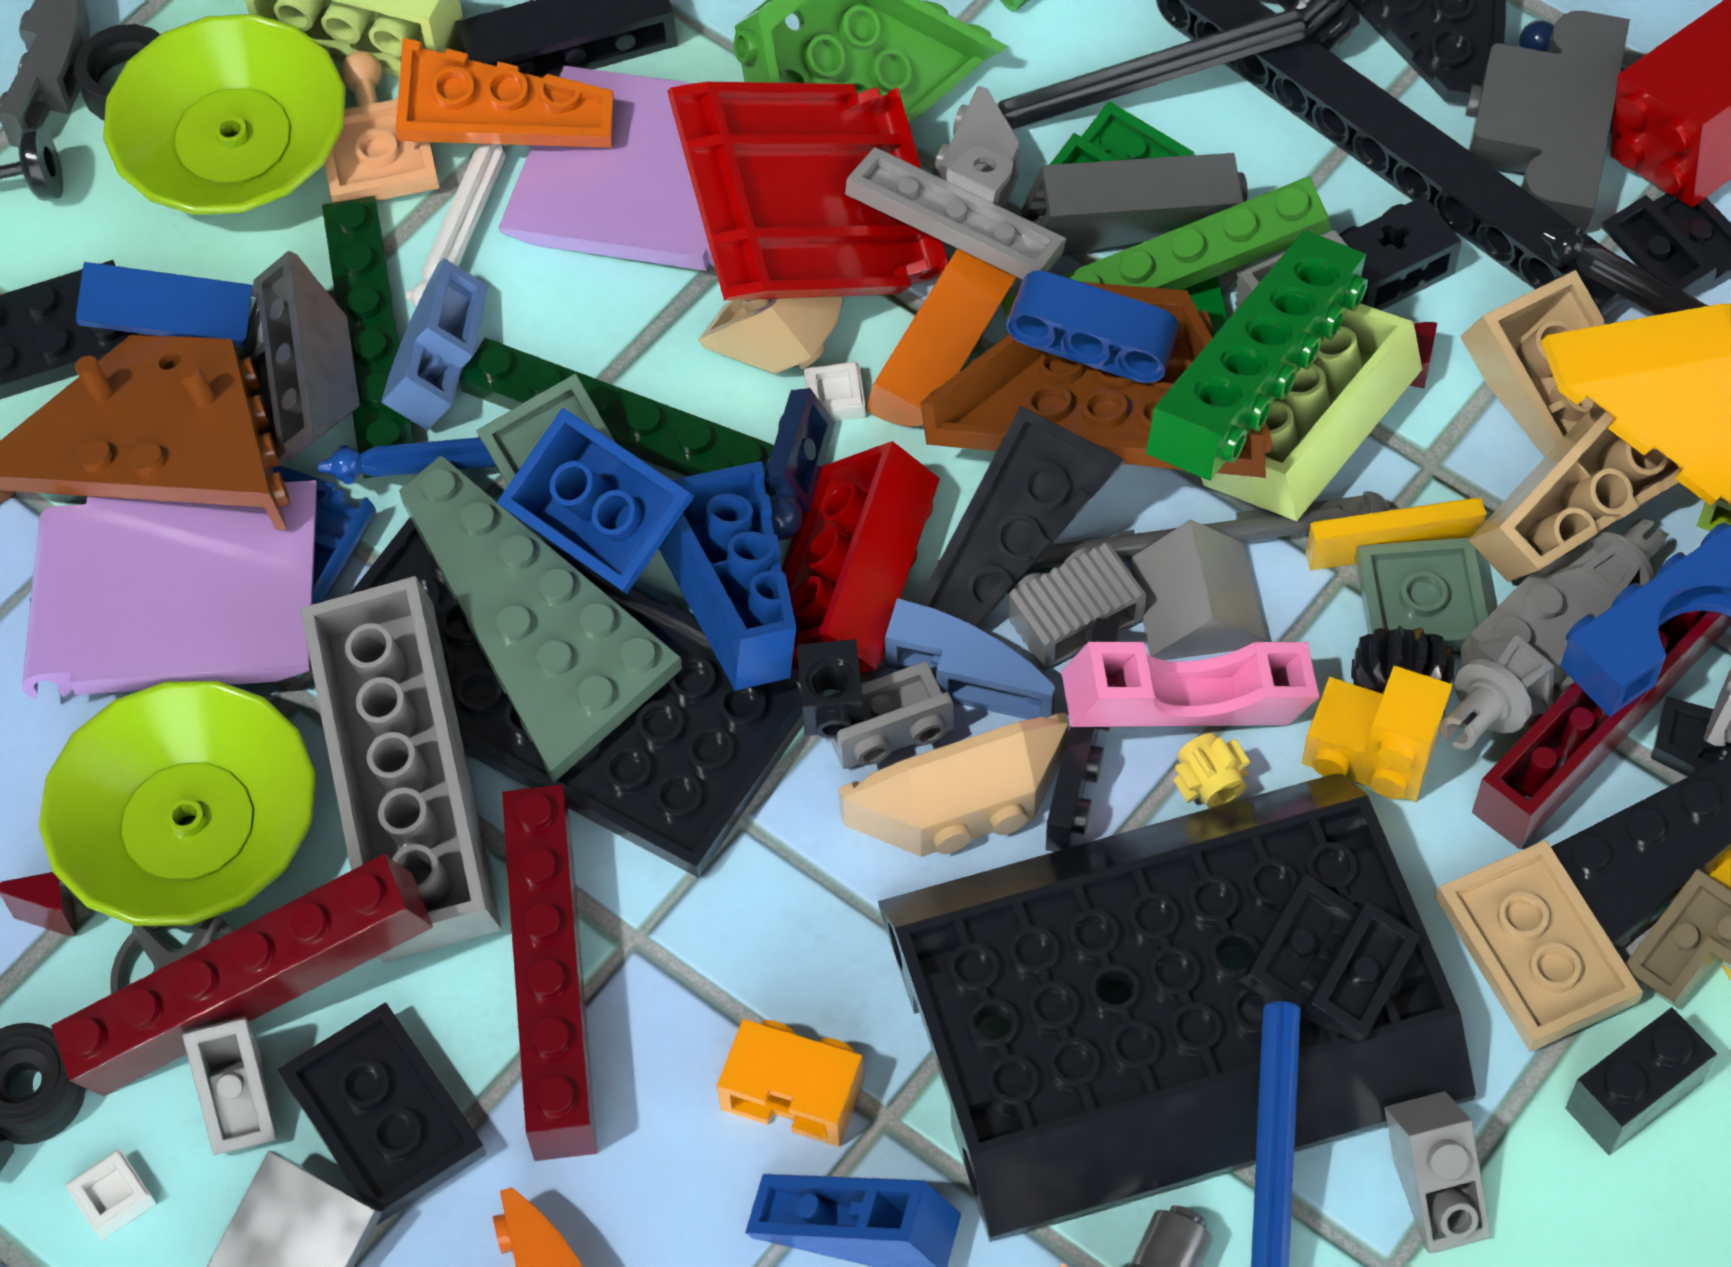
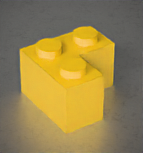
[1301,665,1453,802]

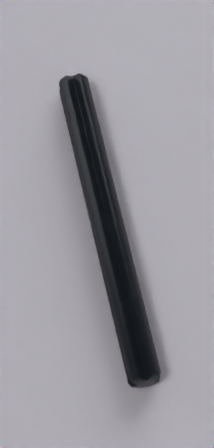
[998,8,1306,130]

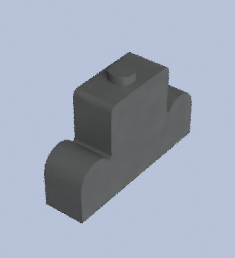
[1465,11,1630,233]

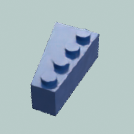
[658,461,796,691]

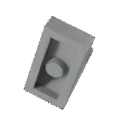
[182,1016,277,1156]

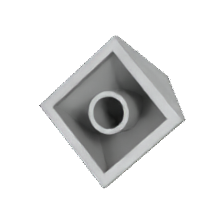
[1130,520,1267,660]

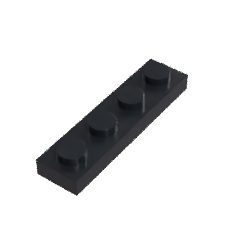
[1045,617,1120,852]

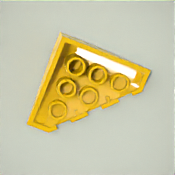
[1540,304,1731,506]

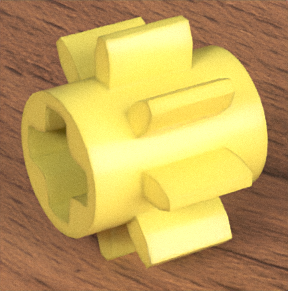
[1173,733,1250,808]

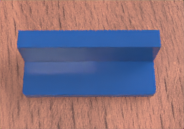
[76,262,253,347]

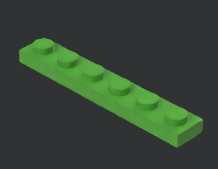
[1001,176,1332,319]

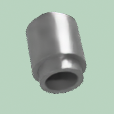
[1129,1205,1214,1267]

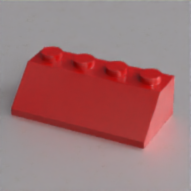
[782,441,940,674]

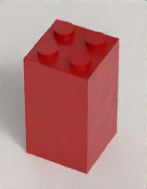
[1610,0,1731,208]

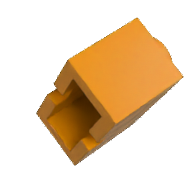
[717,1019,864,1147]

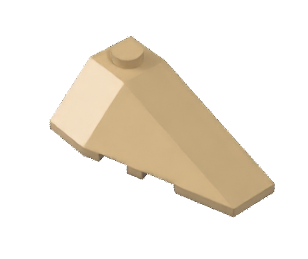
[1460,270,1605,457]
[698,296,844,374]

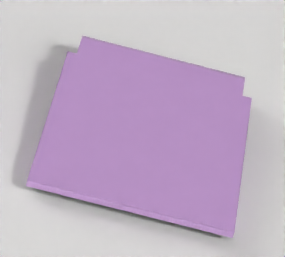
[499,66,715,271]
[22,480,317,699]

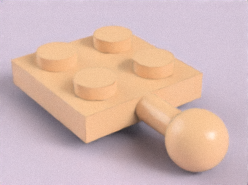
[325,51,439,203]

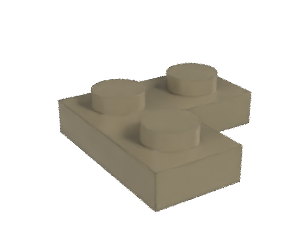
[1625,869,1731,1009]

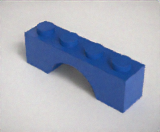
[1560,522,1731,717]

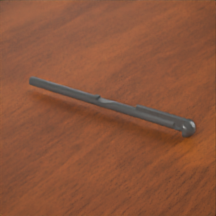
[937,491,1390,571]

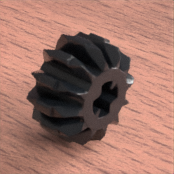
[1276,0,1360,51]
[1351,625,1454,694]

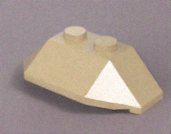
[838,712,1069,857]

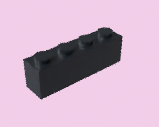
[455,0,677,78]

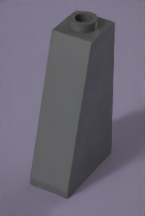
[1021,153,1248,256]

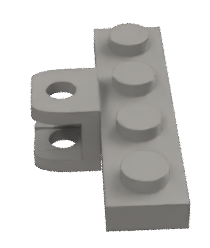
[845,144,1066,280]

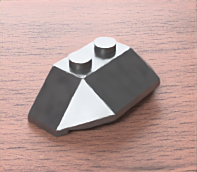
[243,251,360,463]

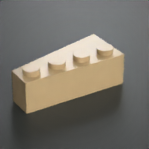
[1468,403,1681,582]

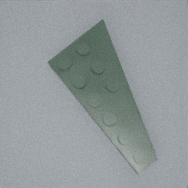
[399,455,682,783]

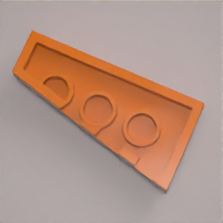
[396,38,614,148]

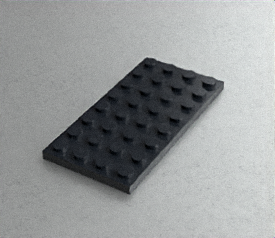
[310,517,824,878]

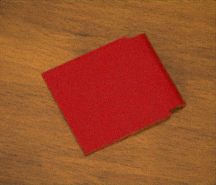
[667,81,948,301]

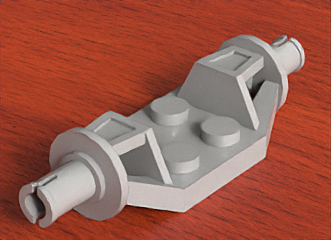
[1440,519,1666,750]

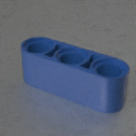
[1006,271,1180,383]

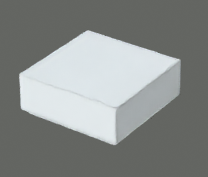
[804,361,866,421]
[65,1148,156,1241]

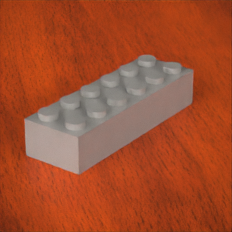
[300,576,502,962]

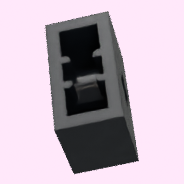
[1339,196,1462,310]

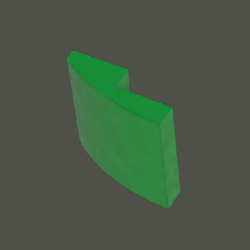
[1049,101,1195,165]

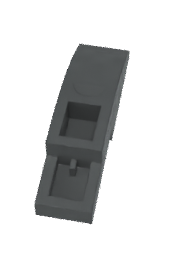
[0,0,90,147]

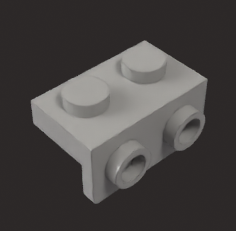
[826,661,954,769]

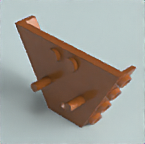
[920,282,1272,478]
[0,334,291,531]

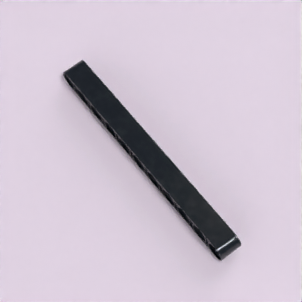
[1156,0,1626,318]

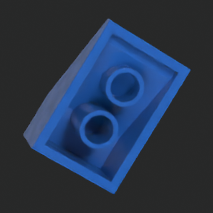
[496,407,694,594]

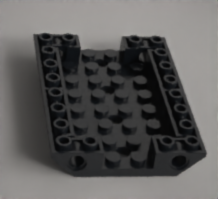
[878,774,1476,1242]

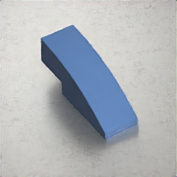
[381,258,489,430]
[885,598,1055,720]

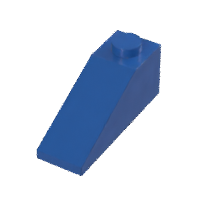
[745,1174,961,1267]

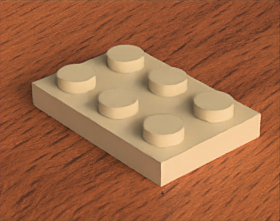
[1436,840,1643,1052]

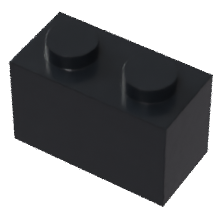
[1565,1007,1717,1156]

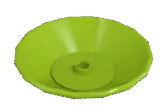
[103,14,346,215]
[38,681,317,926]

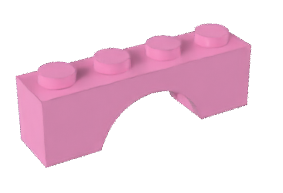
[1061,642,1319,727]

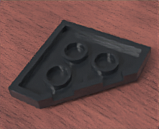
[1348,0,1506,104]

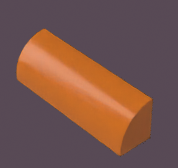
[866,248,1017,427]

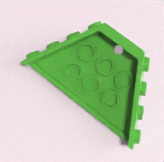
[734,0,1008,125]

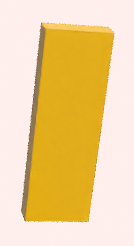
[1305,497,1487,571]

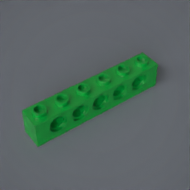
[1146,230,1368,481]

